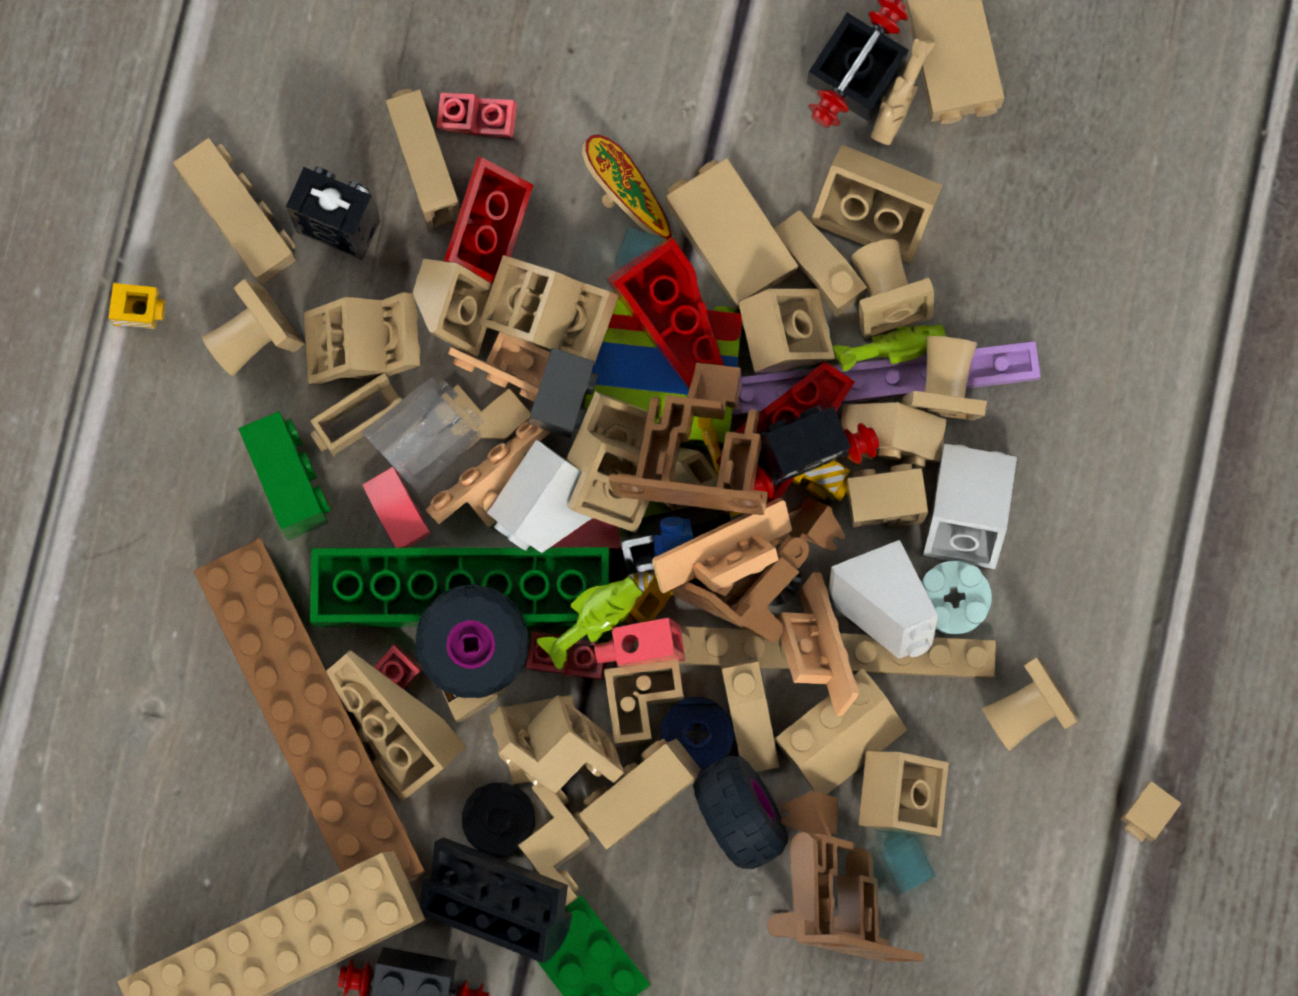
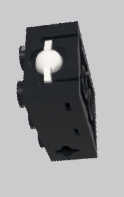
[286,167,380,260]

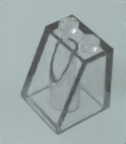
[362,377,484,494]

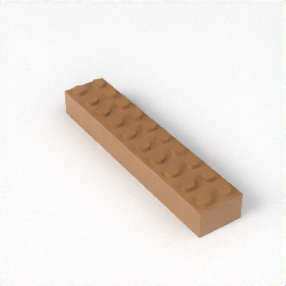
[193,538,427,882]

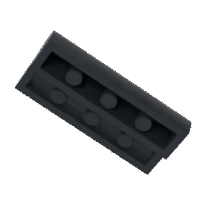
[420,837,572,963]

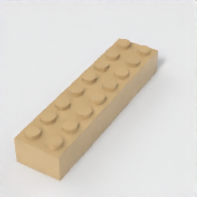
[117,851,426,996]

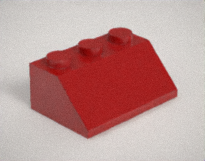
[444,157,534,284]

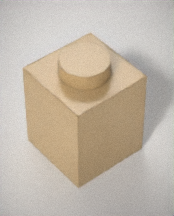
[1120,781,1181,842]

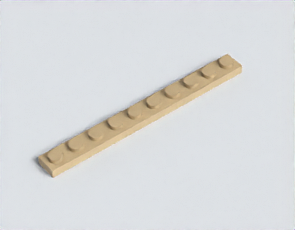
[631,626,996,679]

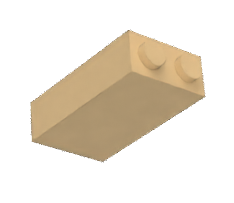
[903,0,1005,124]
[665,158,798,312]

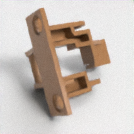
[609,363,768,515]
[646,498,845,642]
[767,791,924,962]

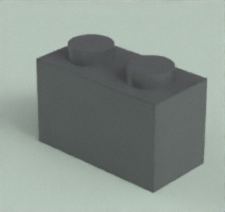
[528,348,598,438]

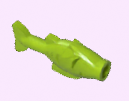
[832,323,946,371]
[537,576,643,670]

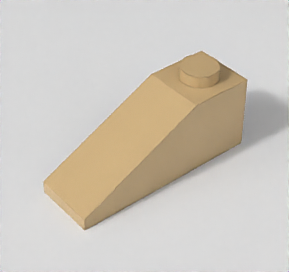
[774,210,867,318]
[720,658,779,772]

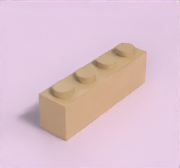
[173,138,296,285]

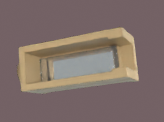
[310,373,407,457]

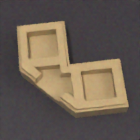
[430,384,531,441]

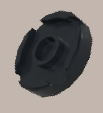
[462,782,535,857]

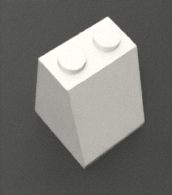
[487,440,592,553]
[923,443,1017,569]
[828,540,938,659]

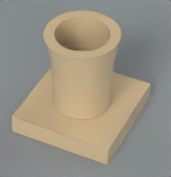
[851,239,934,341]
[202,279,305,377]
[901,336,987,421]
[981,657,1080,752]

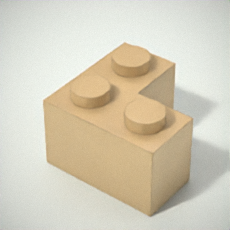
[841,402,946,468]
[846,464,928,528]
[604,659,683,748]

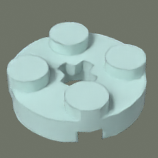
[921,561,992,636]

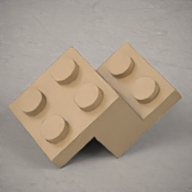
[479,255,619,364]
[304,292,420,385]
[567,391,662,533]
[490,695,624,793]
[518,785,592,906]

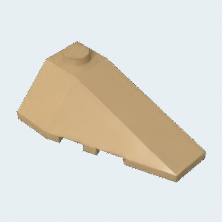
[326,650,467,801]

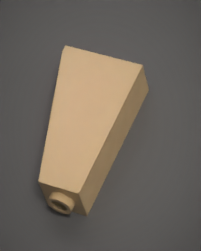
[385,89,460,230]

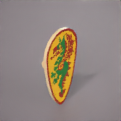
[582,134,672,242]

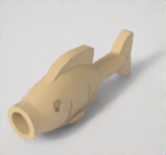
[870,38,935,145]

